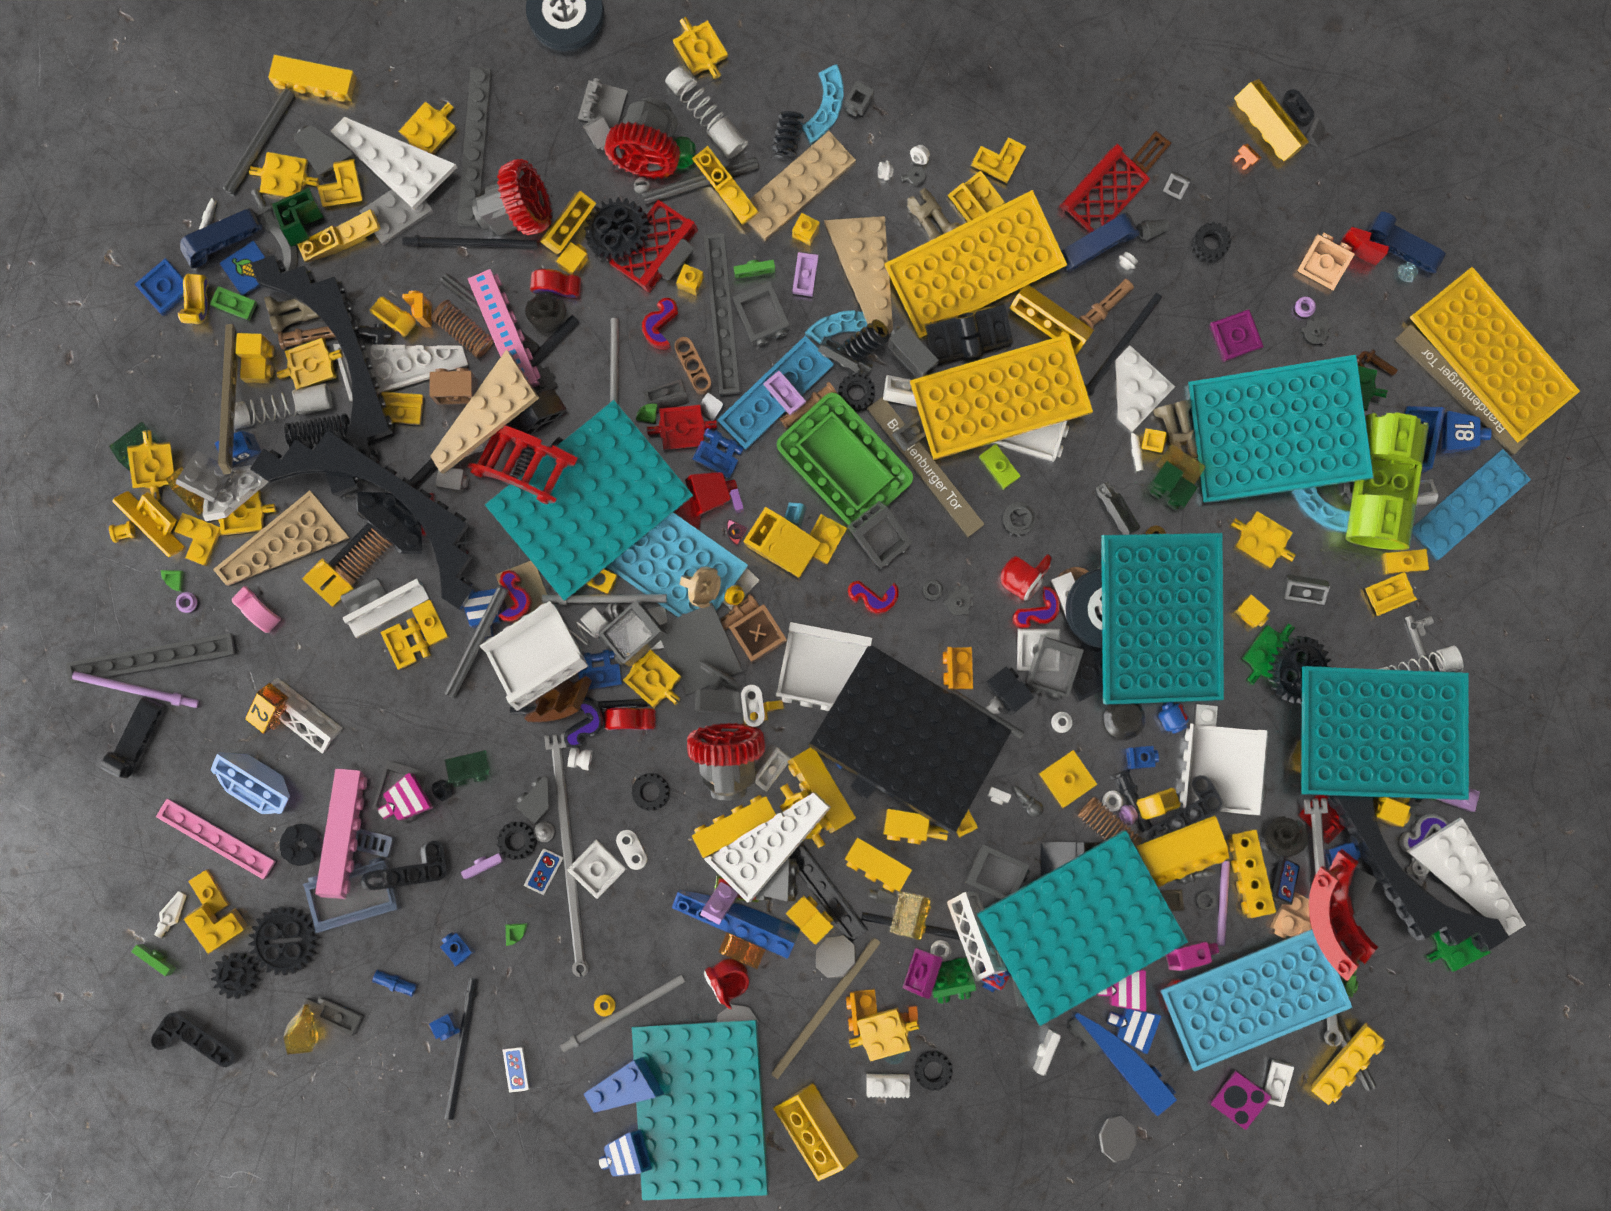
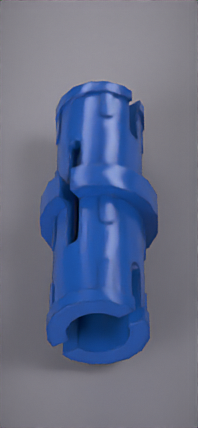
[372,970,417,997]

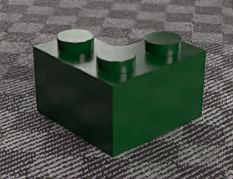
[272,188,323,247]
[1147,461,1198,511]

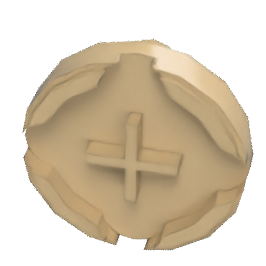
[680,566,721,608]

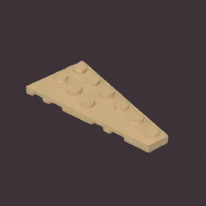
[824,216,893,336]
[430,350,539,474]
[213,491,350,586]

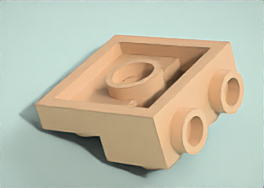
[1297,233,1354,290]
[1270,893,1312,939]

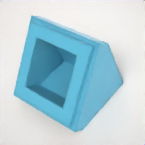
[784,502,807,527]

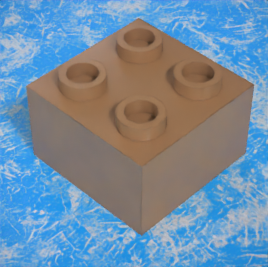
[430,368,478,405]
[729,604,787,663]

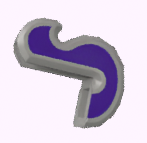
[1399,814,1450,852]

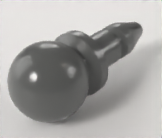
[1014,786,1043,817]
[1176,869,1216,885]

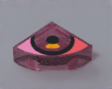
[727,519,747,547]

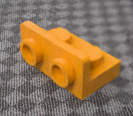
[403,291,432,328]
[943,647,973,690]
[846,989,877,1036]

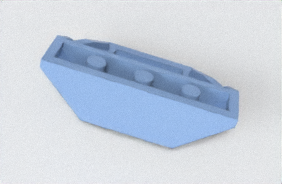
[211,752,290,814]

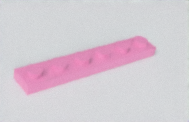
[156,799,276,879]

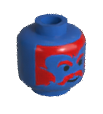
[1158,702,1189,734]
[981,965,1011,992]

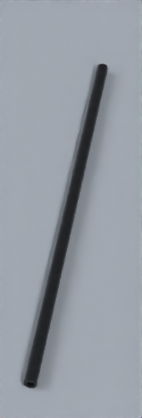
[329,314,579,567]

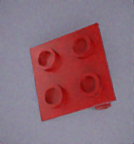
[1298,795,1345,844]

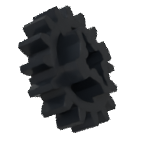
[211,952,259,999]

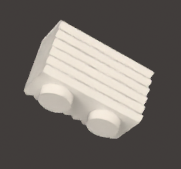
[866,1074,910,1099]

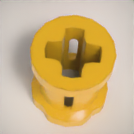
[109,520,136,543]

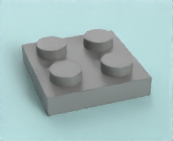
[176,451,234,503]

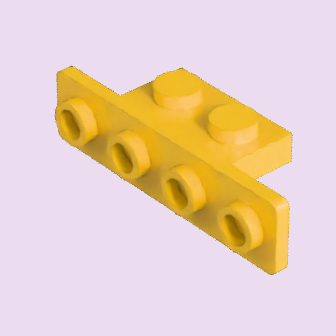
[113,491,184,557]

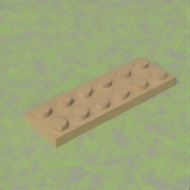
[748,131,856,241]

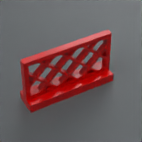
[1059,143,1150,233]
[609,200,698,293]

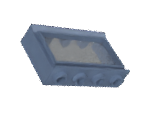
[303,857,401,933]

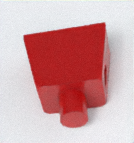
[685,472,737,517]

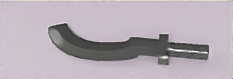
[251,188,298,273]

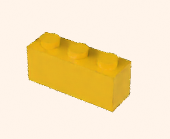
[540,191,596,254]
[845,837,912,893]

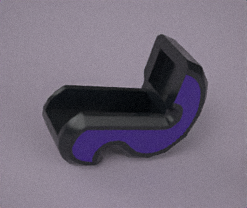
[564,696,604,748]

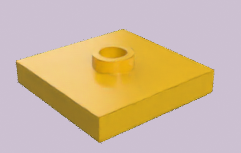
[1039,750,1098,808]

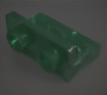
[109,421,159,471]
[444,750,492,787]

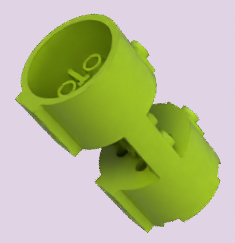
[1345,412,1429,550]

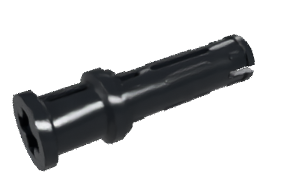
[1112,769,1153,833]

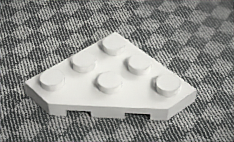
[1115,345,1175,432]
[203,465,268,521]

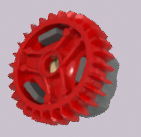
[604,98,680,179]
[472,159,552,236]
[687,722,765,800]

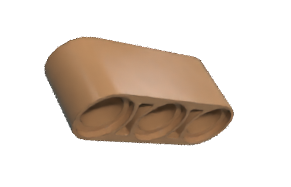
[674,337,712,395]

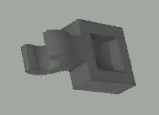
[1403,798,1426,828]

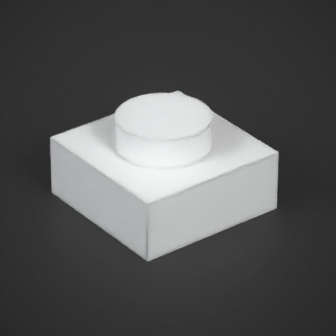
[1194,704,1218,727]
[987,787,1011,805]

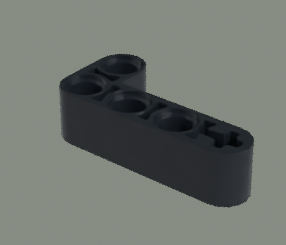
[100,696,164,778]
[1148,775,1224,841]
[361,841,446,891]
[151,1011,240,1067]

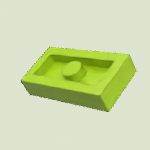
[979,444,1021,490]

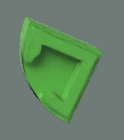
[636,404,657,423]
[161,570,184,592]
[505,923,527,946]

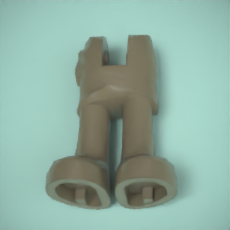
[907,188,961,241]
[264,296,319,334]
[1153,399,1198,462]

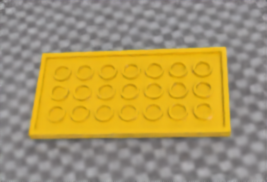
[884,190,1067,338]
[1410,267,1580,443]
[910,334,1093,460]

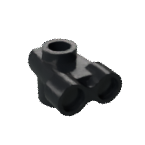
[359,324,391,345]

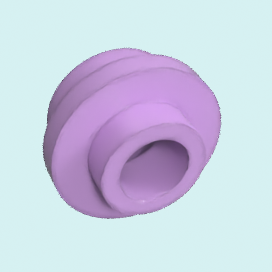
[1295,297,1316,317]
[176,592,198,613]
[1119,805,1138,826]

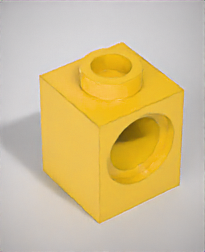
[792,213,820,246]
[556,242,589,275]
[676,264,704,296]
[1142,428,1168,453]
[586,569,619,594]
[1234,595,1270,628]

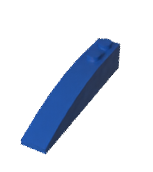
[1073,1011,1177,1116]

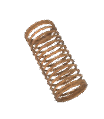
[431,300,494,358]
[333,528,393,585]
[1078,797,1142,848]

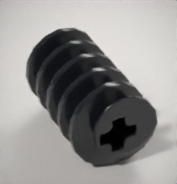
[772,111,804,158]
[844,319,889,361]

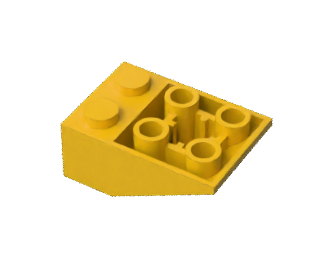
[743,507,821,578]

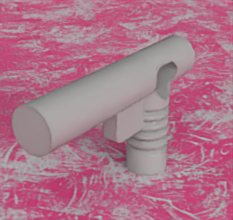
[1405,615,1434,657]

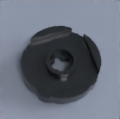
[279,824,323,866]

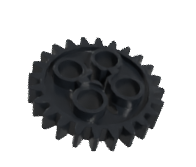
[584,197,650,262]
[1268,636,1331,704]
[248,906,319,976]

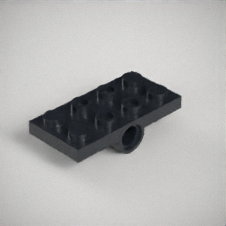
[924,303,1013,364]

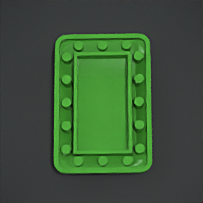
[777,393,913,526]

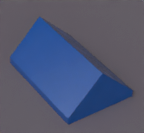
[1405,406,1445,473]

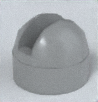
[634,177,650,195]
[986,696,1004,714]

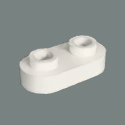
[741,685,765,727]
[616,830,647,870]

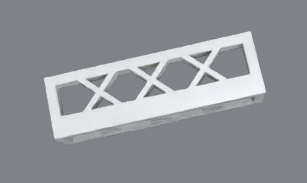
[343,579,431,638]
[261,678,342,754]
[947,891,1007,981]

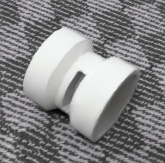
[568,747,593,771]

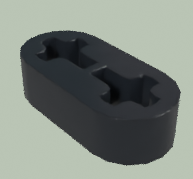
[1282,89,1314,126]

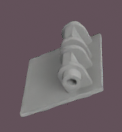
[578,78,628,127]

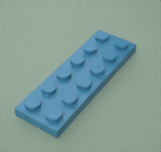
[717,336,834,450]
[1412,449,1531,560]

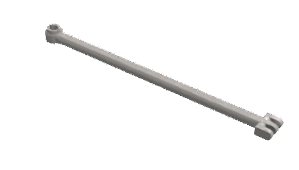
[544,733,590,977]
[1304,798,1343,1047]

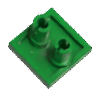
[932,958,976,1004]

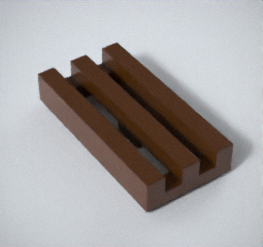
[1131,131,1171,174]

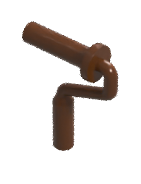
[1357,349,1398,376]

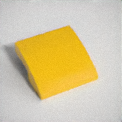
[947,170,1006,222]

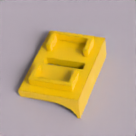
[302,558,354,607]

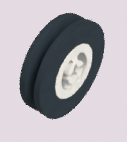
[526,0,604,51]
[1065,569,1102,648]

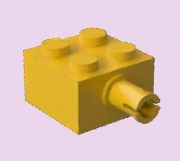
[883,809,948,845]

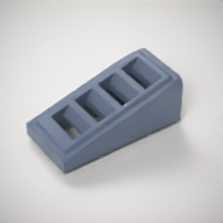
[356,829,396,858]

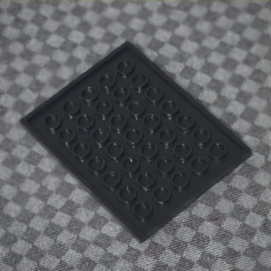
[808,645,1012,835]

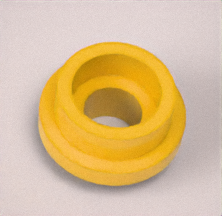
[725,585,744,605]
[594,995,615,1016]

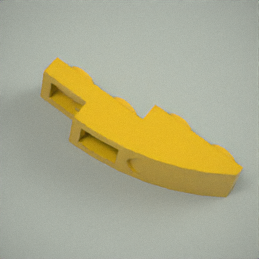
[692,146,759,225]
[297,209,381,262]

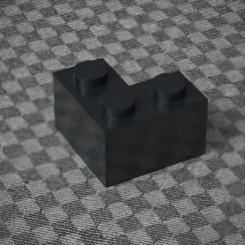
[507,389,566,435]
[985,666,1034,715]

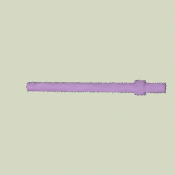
[72,671,199,708]

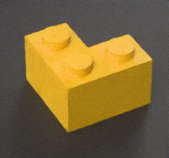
[236,333,275,383]
[1373,797,1411,827]
[786,895,834,945]
[184,903,247,954]

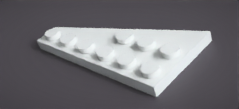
[331,117,457,210]
[333,344,469,403]
[704,793,831,902]
[1407,818,1525,935]

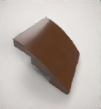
[524,676,592,722]

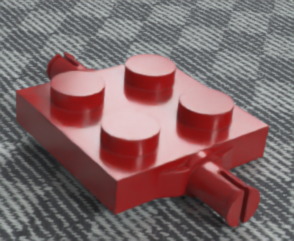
[647,405,717,450]

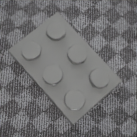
[360,189,433,245]

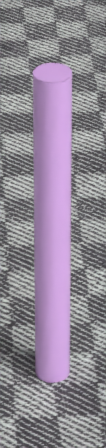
[1217,861,1230,946]

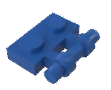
[692,428,743,478]
[578,649,623,690]

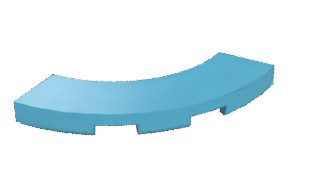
[802,64,844,145]
[805,310,867,345]
[1293,487,1350,532]

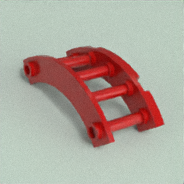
[467,426,578,505]
[1309,849,1378,981]

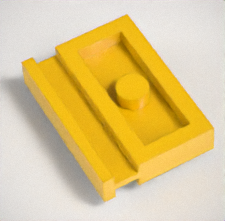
[381,392,424,425]
[809,514,847,564]
[1365,572,1417,616]

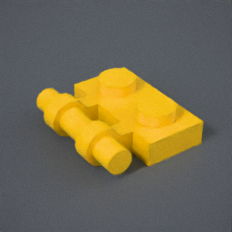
[380,618,431,670]

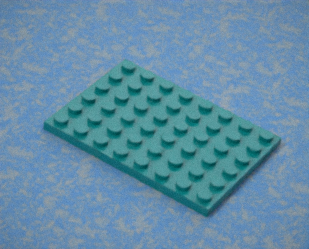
[1188,355,1374,504]
[485,400,693,601]
[1101,533,1224,704]
[1301,666,1469,800]
[977,830,1188,1026]
[632,1020,769,1200]

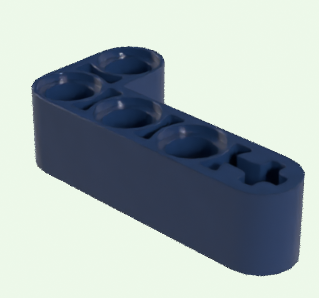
[180,208,263,269]
[1368,211,1446,273]
[1061,212,1140,272]

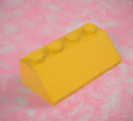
[1136,816,1229,887]
[773,1083,859,1181]

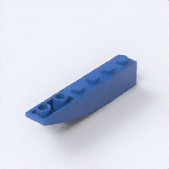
[672,890,800,959]

